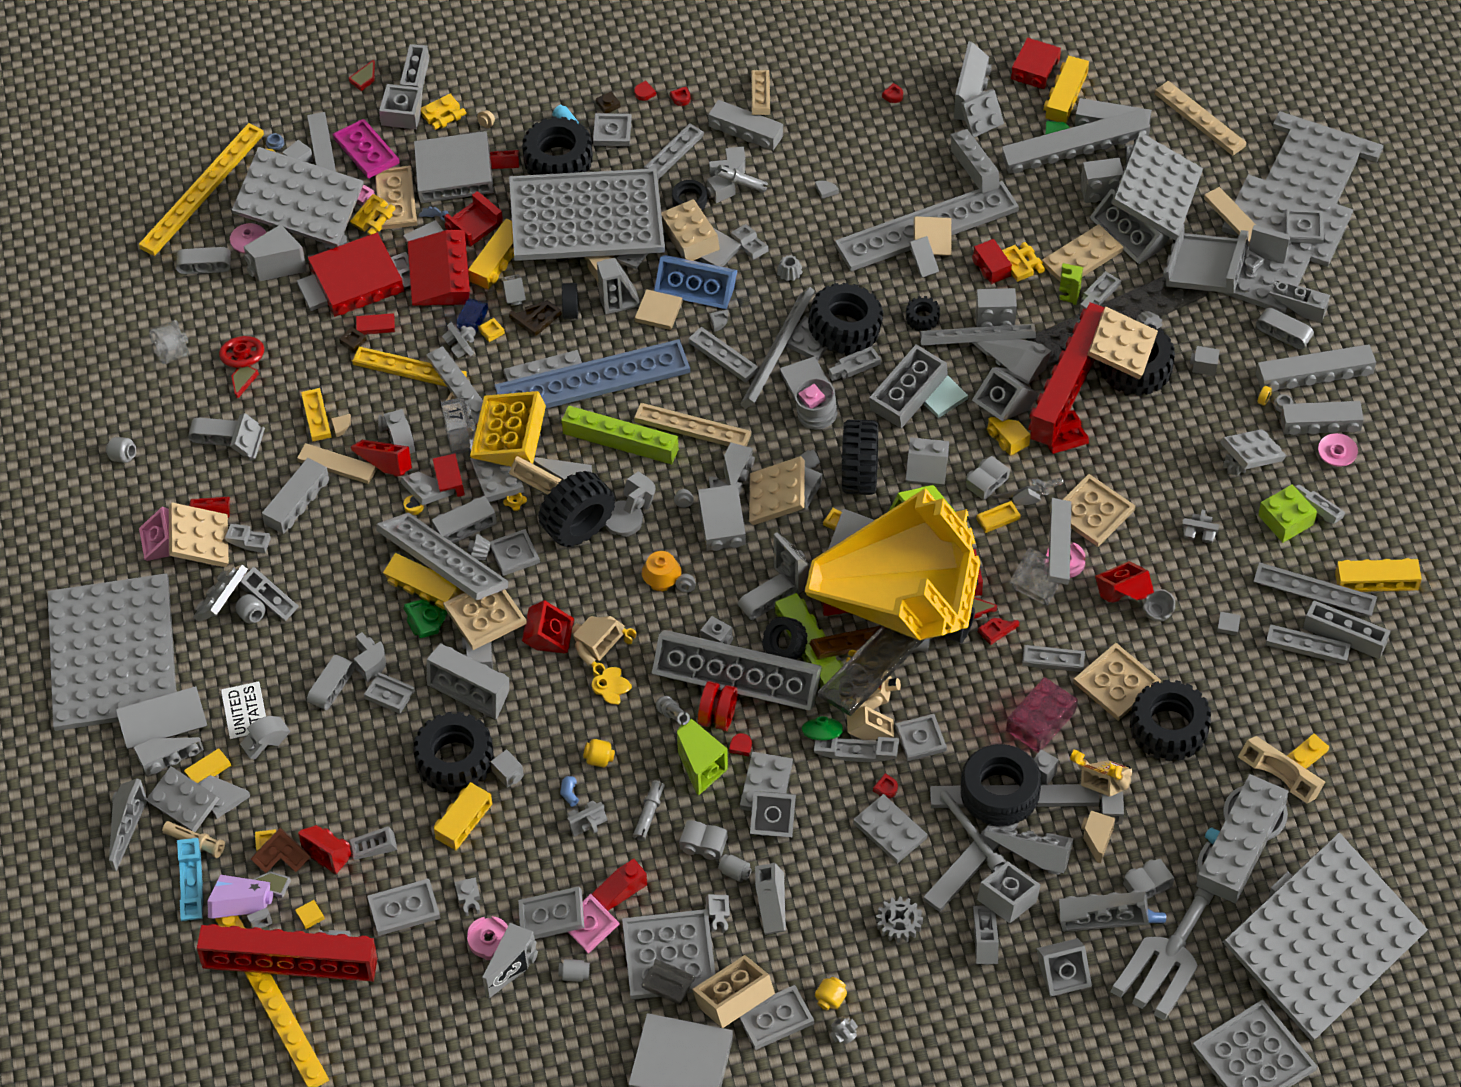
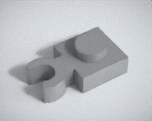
[455,878,480,916]
[706,894,730,933]

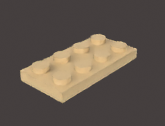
[1042,224,1123,281]

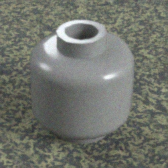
[106,437,136,463]
[235,594,265,624]

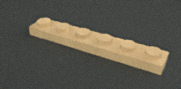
[1155,81,1246,156]
[634,403,751,447]

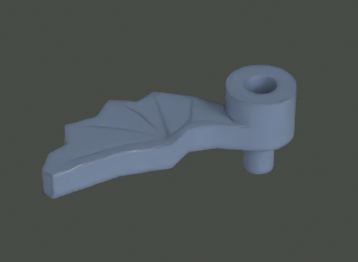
[418,206,449,221]

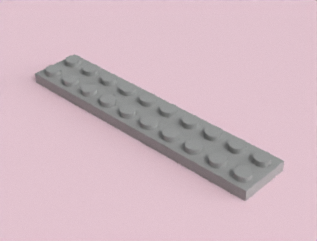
[835,181,1019,271]

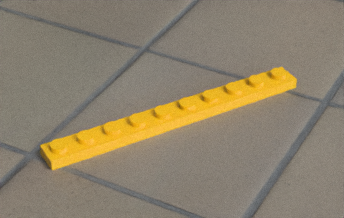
[139,123,264,256]
[215,915,329,1087]

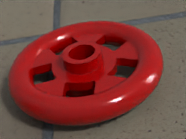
[219,336,264,368]

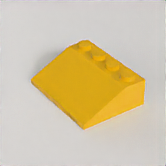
[470,391,546,467]

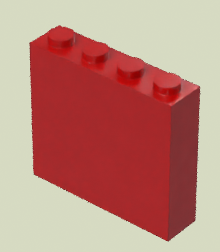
[308,232,404,317]

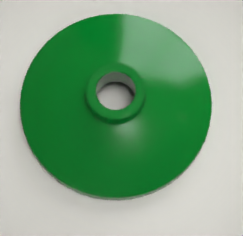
[802,716,843,740]

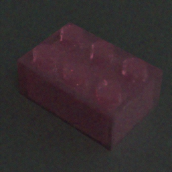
[1006,677,1078,753]

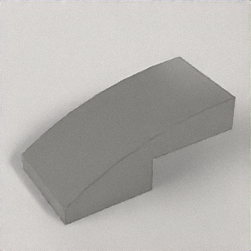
[731,224,769,260]
[391,252,410,289]
[225,524,271,553]

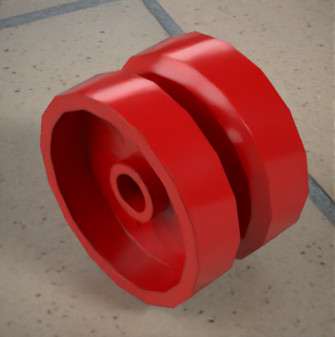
[698,681,738,731]

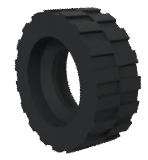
[762,616,808,660]

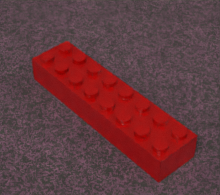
[1028,302,1105,446]
[197,924,378,982]

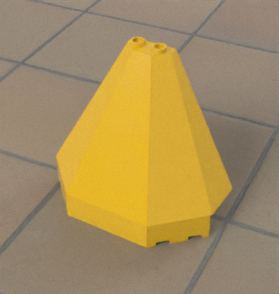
[805,488,980,640]

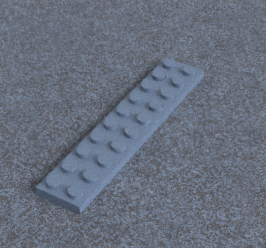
[495,339,690,409]

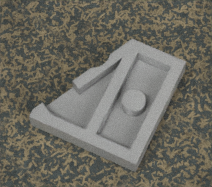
[401,472,454,505]
[198,775,250,819]

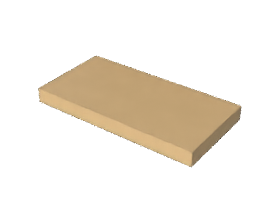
[375,166,417,230]

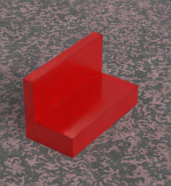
[433,454,465,497]

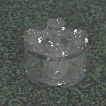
[149,320,189,364]

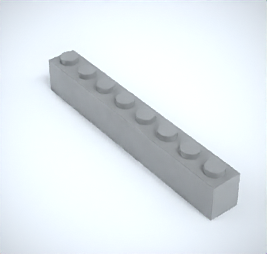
[1002,108,1150,174]

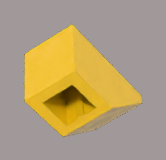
[987,417,1030,456]

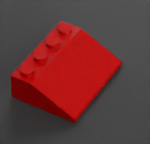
[407,230,470,306]

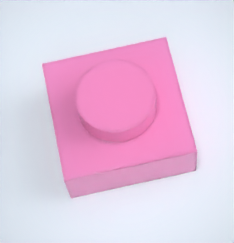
[356,185,375,206]
[798,384,826,409]

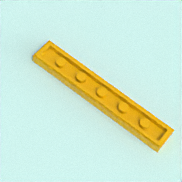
[352,346,467,387]

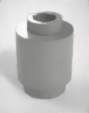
[718,854,751,882]
[558,959,590,982]

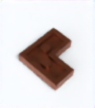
[251,827,311,873]

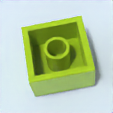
[1258,484,1317,543]

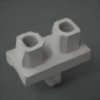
[442,322,476,358]
[1182,509,1219,544]
[567,801,608,837]

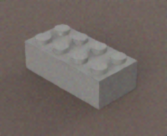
[869,345,948,429]

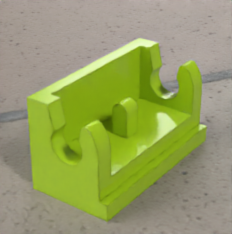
[1059,263,1083,305]

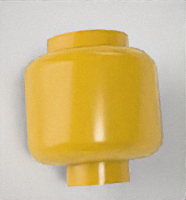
[583,739,615,768]
[815,977,847,1011]

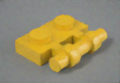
[421,93,466,130]
[350,194,396,235]
[1002,242,1045,282]

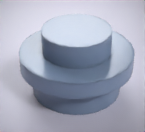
[266,133,284,150]

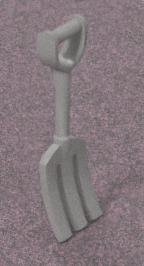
[1111,841,1215,1020]

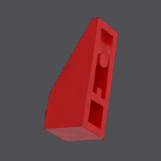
[351,439,412,476]
[592,859,647,911]

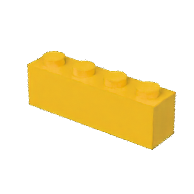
[1043,55,1089,123]
[468,219,514,290]
[383,553,464,610]
[1335,558,1422,592]

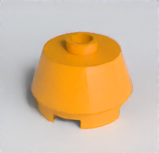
[642,551,681,591]

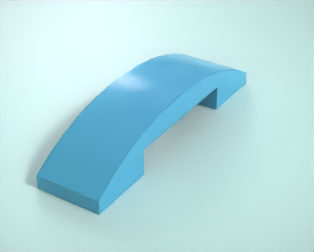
[177,838,203,921]

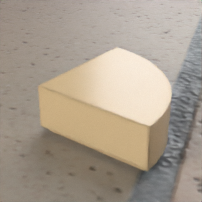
[331,414,351,437]

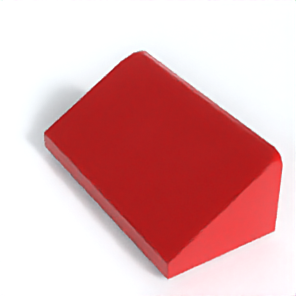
[490,150,519,169]
[189,496,230,518]

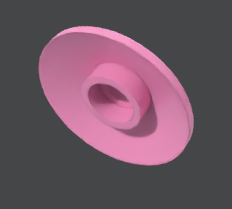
[230,223,266,253]
[1318,433,1358,467]

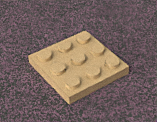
[1087,307,1158,379]
[749,456,805,525]
[1063,474,1135,547]
[169,503,229,567]
[443,589,526,650]
[1073,643,1161,721]

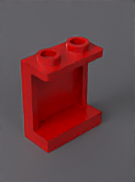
[1011,37,1061,89]
[444,191,503,247]

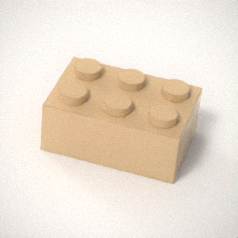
[661,199,720,261]
[693,955,775,1028]

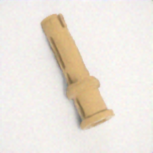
[162,821,225,858]

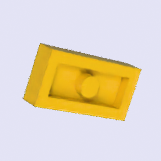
[1287,734,1329,769]

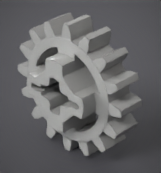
[876,897,923,943]

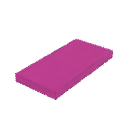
[332,119,400,179]

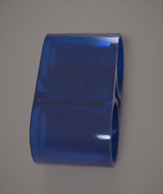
[457,298,488,333]

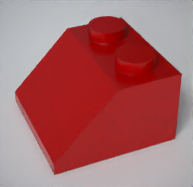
[522,600,574,653]
[298,825,352,874]

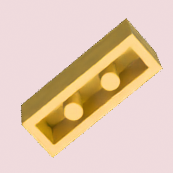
[434,782,492,851]

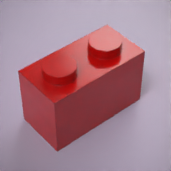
[972,239,1012,284]

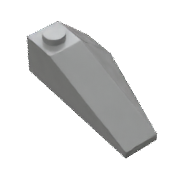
[972,339,1052,384]
[109,779,147,871]
[984,826,1074,874]

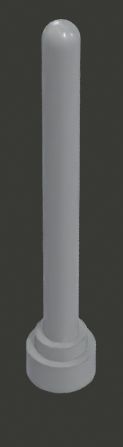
[940,790,1006,872]

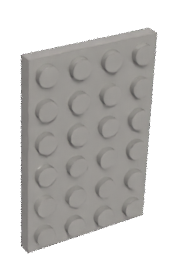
[1111,132,1203,241]
[232,147,364,247]

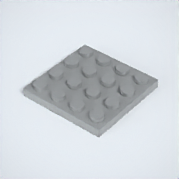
[622,909,715,1000]
[1192,999,1318,1087]

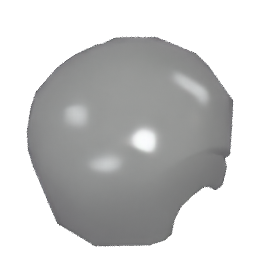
[1143,589,1175,622]

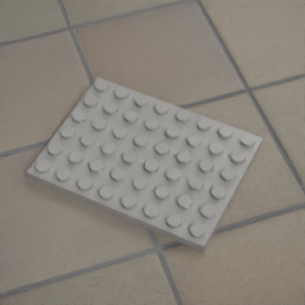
[509,168,665,261]
[48,573,176,731]
[1222,833,1428,1041]

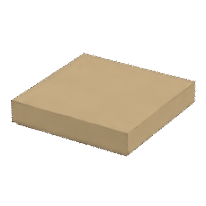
[914,216,951,256]
[635,289,683,330]

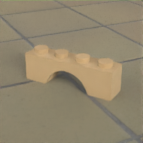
[1238,736,1325,803]

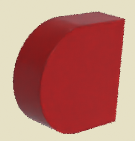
[634,80,656,101]
[882,83,903,103]
[670,87,691,106]
[729,733,752,756]
[873,773,898,798]

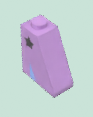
[208,875,273,918]

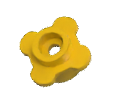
[503,493,527,511]

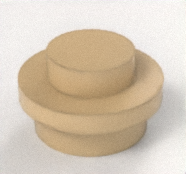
[477,110,495,128]

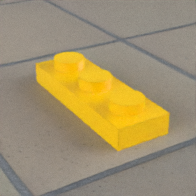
[301,388,332,442]

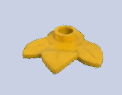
[591,667,632,705]

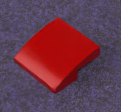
[1048,410,1089,454]

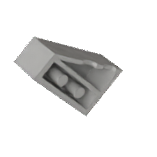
[597,258,641,315]

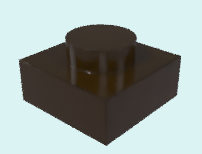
[596,91,621,113]
[339,327,367,352]

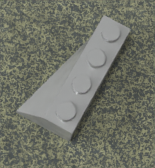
[1059,891,1149,932]

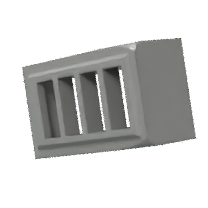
[350,826,397,860]

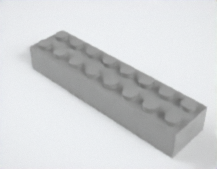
[652,630,822,710]

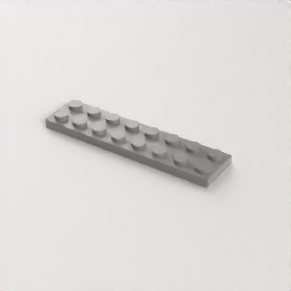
[376,513,508,600]

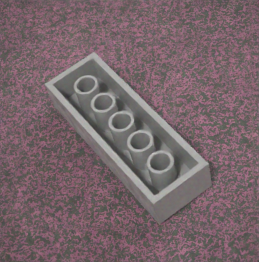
[1196,774,1289,904]

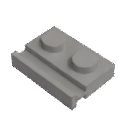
[230,413,265,461]
[364,672,415,714]

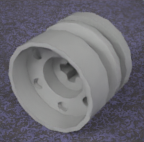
[795,377,838,430]

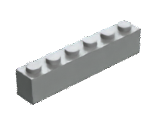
[1256,344,1376,392]

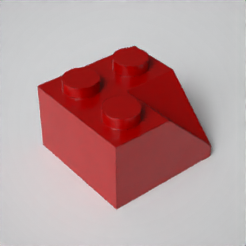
[1095,561,1154,603]

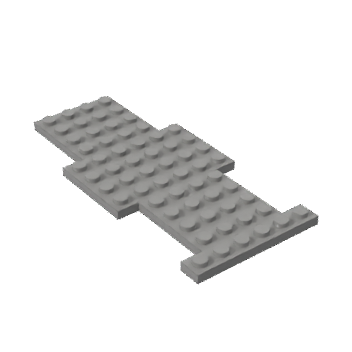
[1219,111,1384,314]

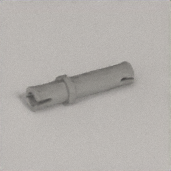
[715,164,768,193]
[632,780,665,841]

